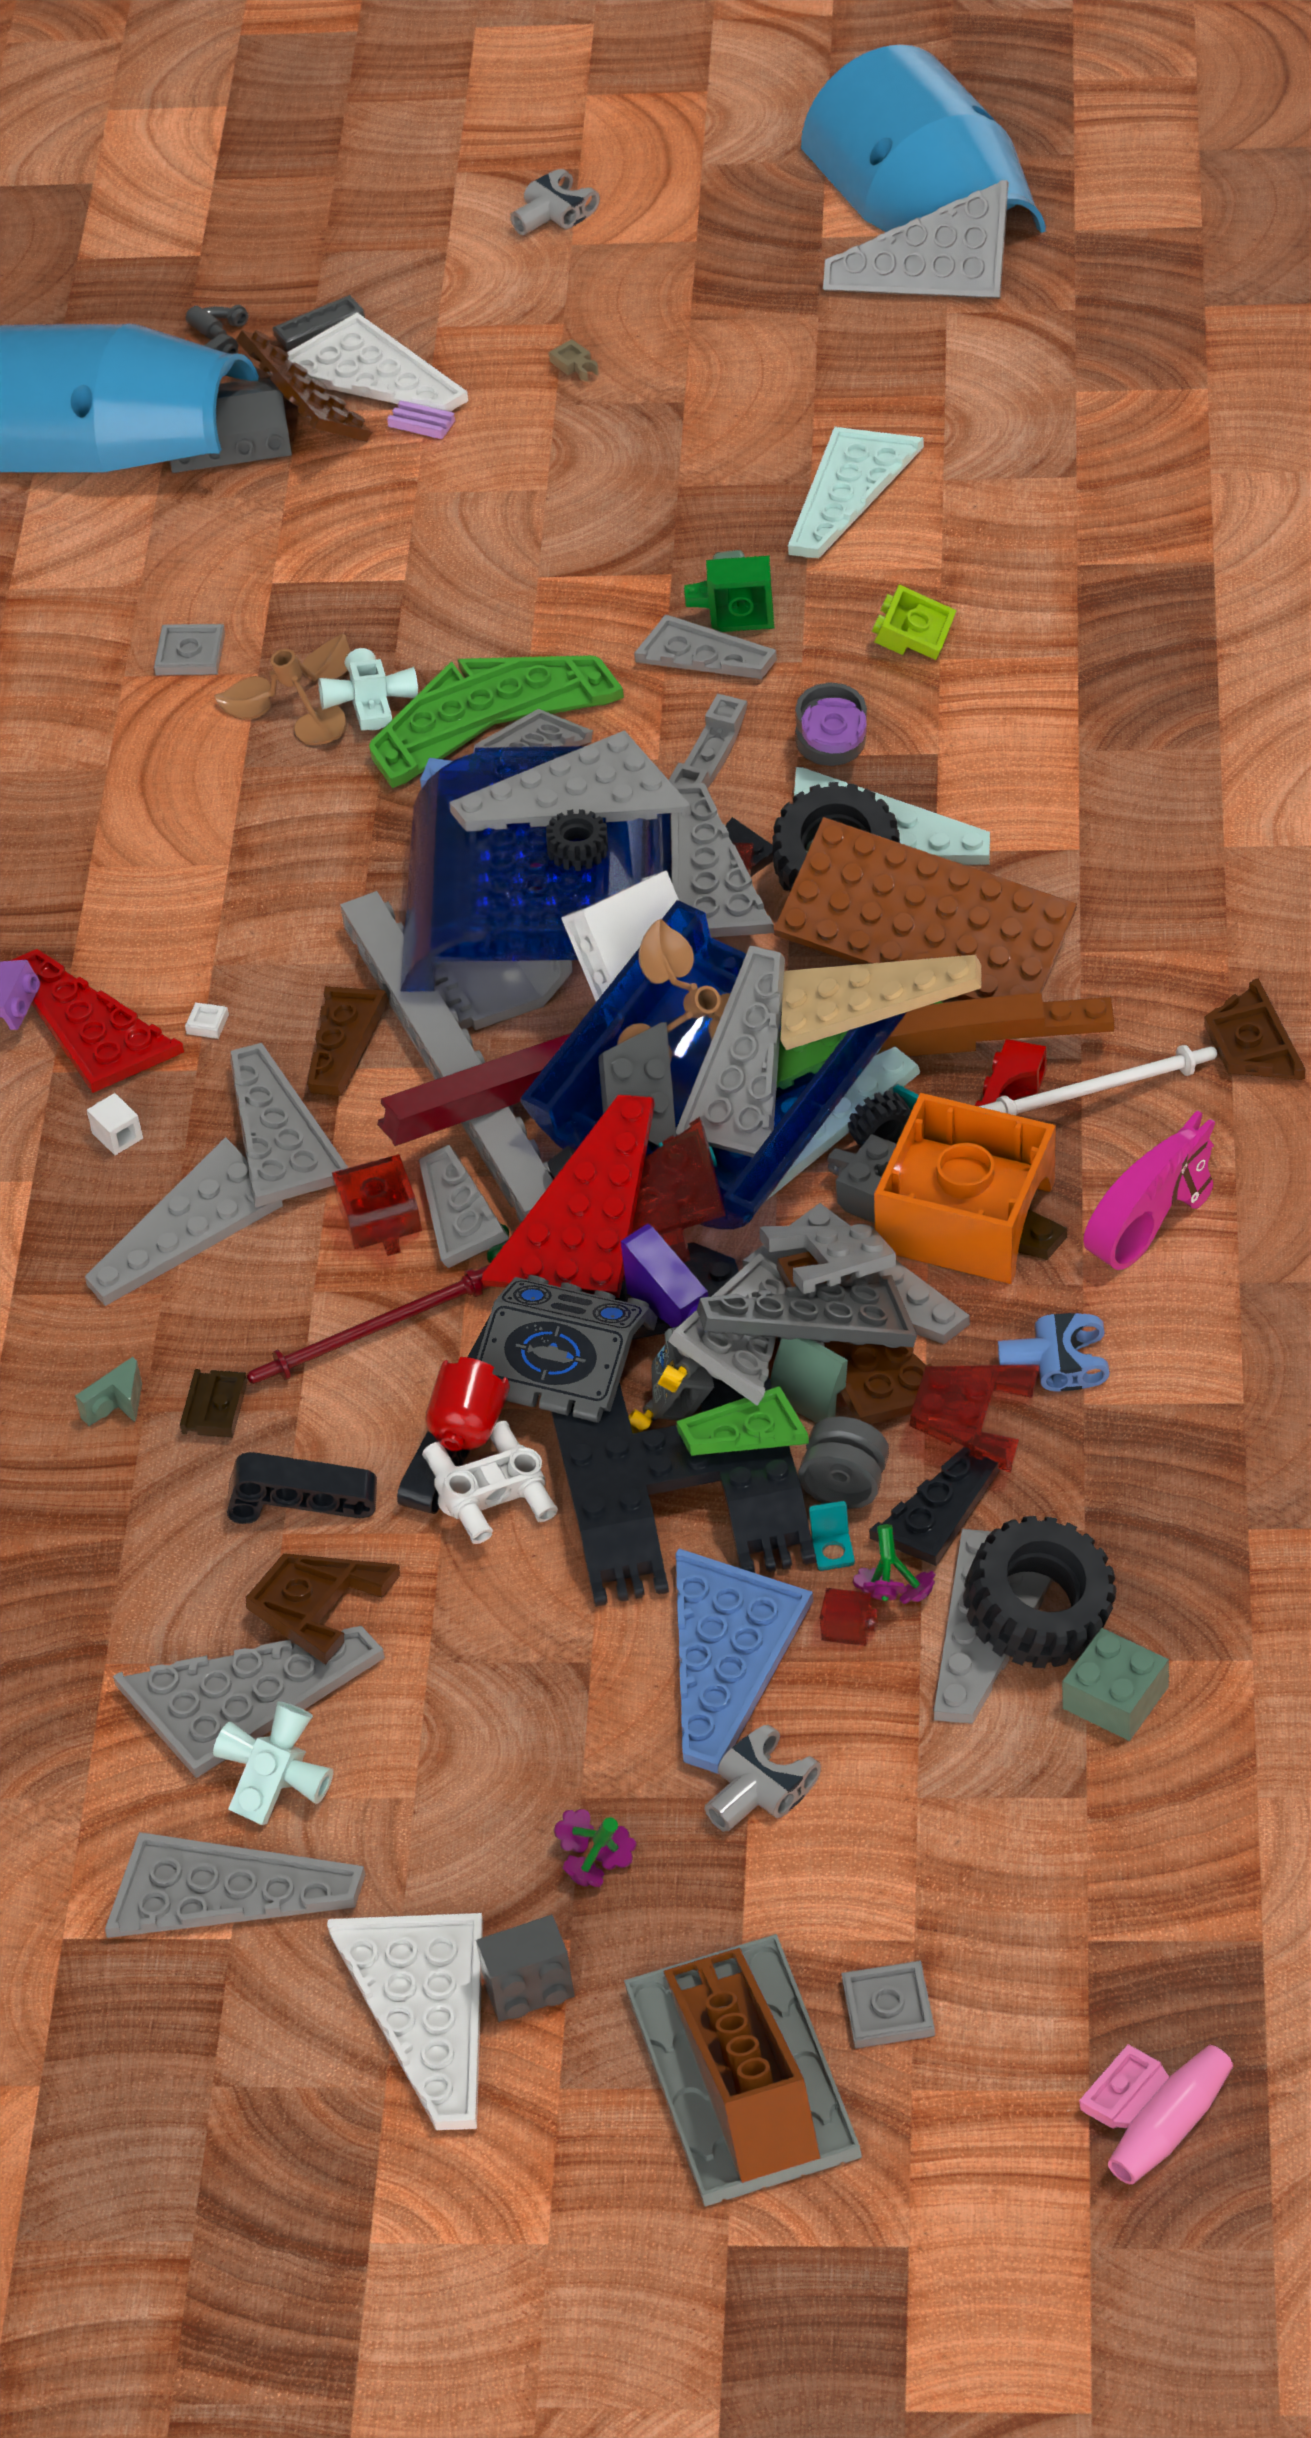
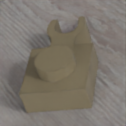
[549,339,599,382]

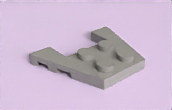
[760,1224,896,1294]

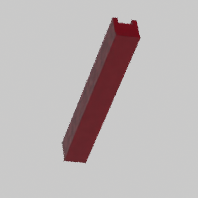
[377,1022,617,1146]

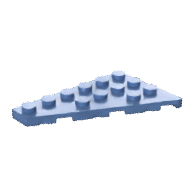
[676,1549,813,1774]

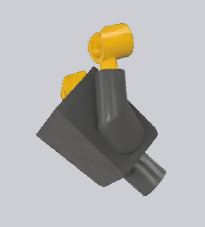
[628,1327,714,1433]

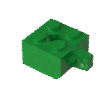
[684,555,774,632]

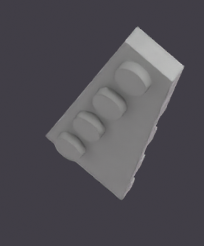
[472,709,593,768]

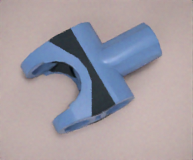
[998,1313,1110,1391]

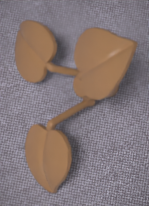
[215,633,351,745]
[617,919,730,1062]

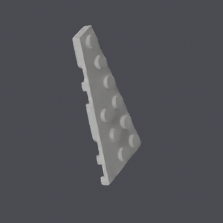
[671,783,774,939]
[676,945,785,1162]
[668,1253,786,1406]
[934,1529,1055,1724]
[105,1832,365,1938]

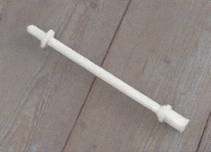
[978,1045,1217,1116]

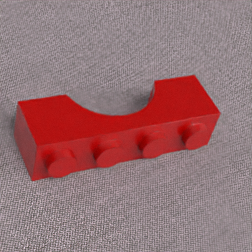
[975,1039,1047,1106]

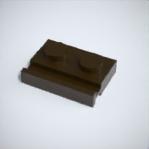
[180,1369,248,1438]

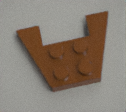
[246,1553,400,1665]

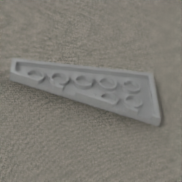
[230,1043,351,1208]
[85,1137,283,1306]
[742,1203,970,1344]

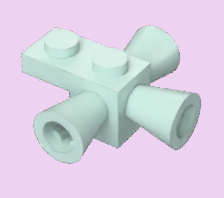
[318,648,418,730]
[213,1701,333,1825]

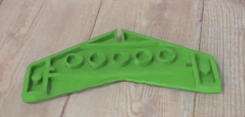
[369,655,624,788]

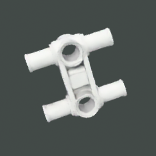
[422,1421,558,1544]

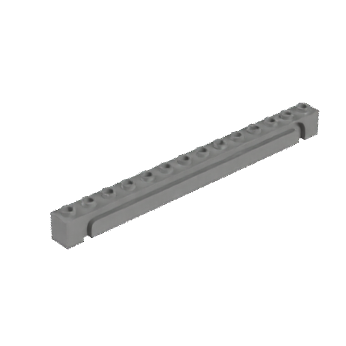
[340,891,555,1223]

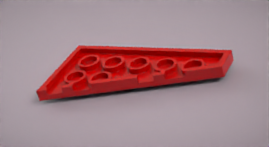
[10,949,184,1093]

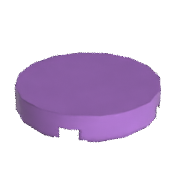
[801,698,867,754]

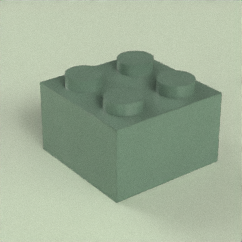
[1062,1628,1169,1741]

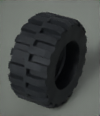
[772,782,900,891]
[963,1516,1116,1668]

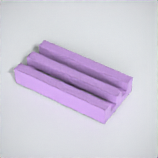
[387,400,455,439]

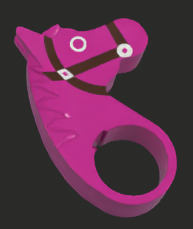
[1083,1110,1215,1270]

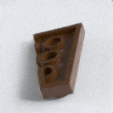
[307,986,389,1096]

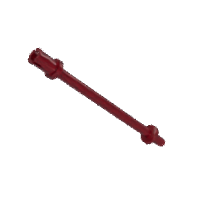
[247,1264,492,1384]

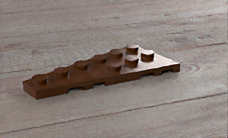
[236,330,373,442]
[776,1251,961,1424]

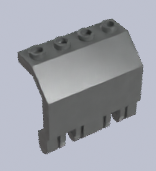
[170,376,292,473]

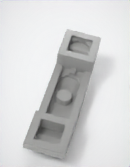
[669,693,748,788]

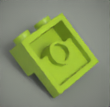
[871,584,957,660]

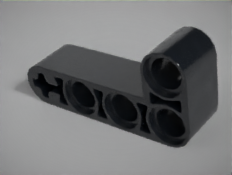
[227,1452,377,1524]

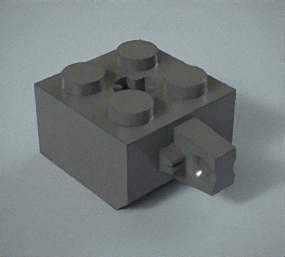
[827,1134,897,1224]

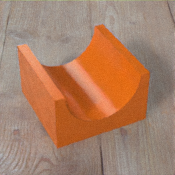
[874,1093,1056,1284]

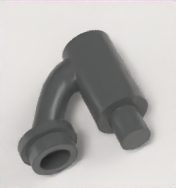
[185,305,249,340]

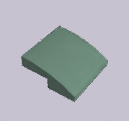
[770,1338,848,1423]

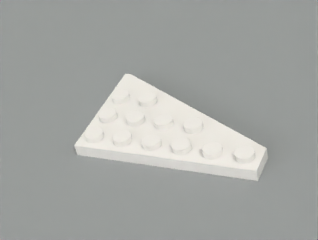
[268,313,468,412]
[327,1913,483,2130]

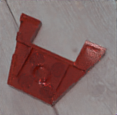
[909,1365,1040,1473]

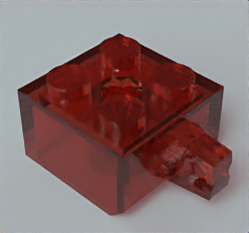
[332,1154,422,1256]

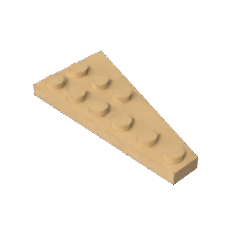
[781,955,981,1050]

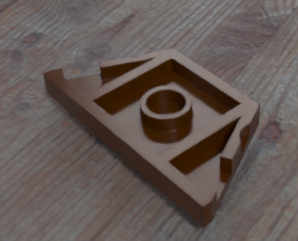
[1204,978,1306,1080]

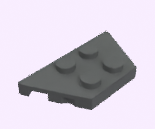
[598,1022,678,1155]

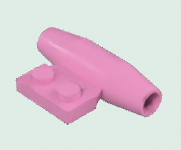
[1079,2044,1233,2185]

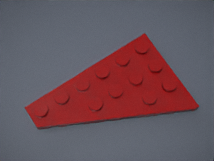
[481,1095,655,1298]

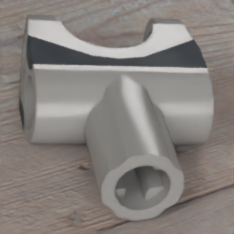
[510,169,600,236]
[704,1725,821,1831]

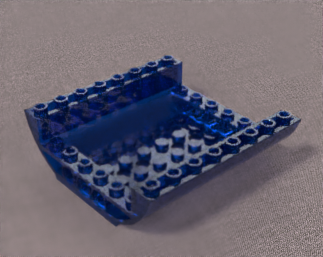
[400,746,672,992]

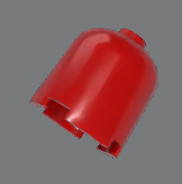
[425,1357,510,1451]

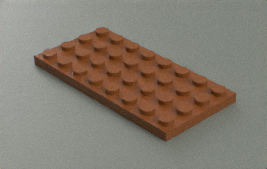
[774,817,1077,1000]

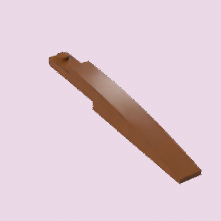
[843,992,1114,1061]

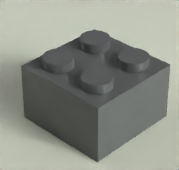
[476,1914,575,2022]

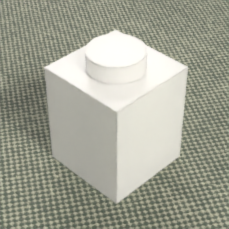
[87,1093,143,1155]

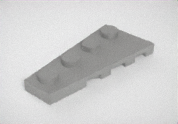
[634,614,777,679]
[419,1145,509,1268]

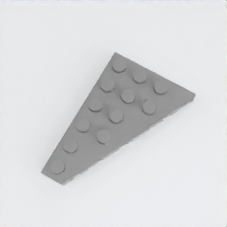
[823,180,1009,299]
[449,730,691,831]

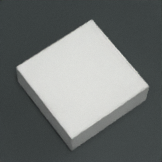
[185,1002,229,1039]

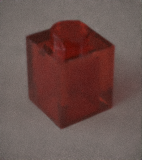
[820,1588,878,1646]

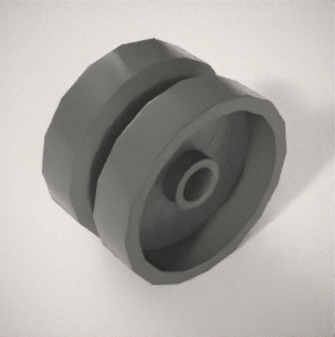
[795,682,867,766]
[798,1416,889,1509]

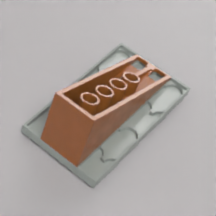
[624,1934,862,2207]

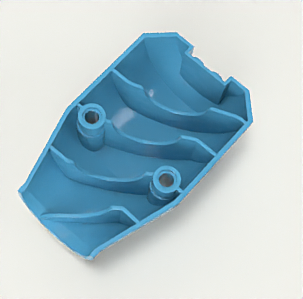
[801,45,1046,233]
[0,324,259,473]

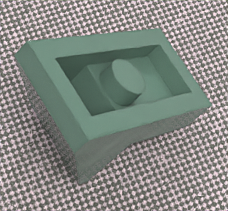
[75,1357,142,1426]

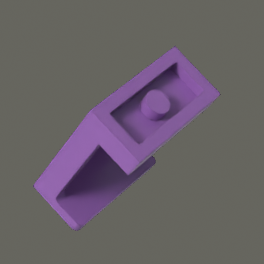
[0,960,40,1030]

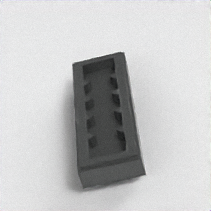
[272,295,365,351]

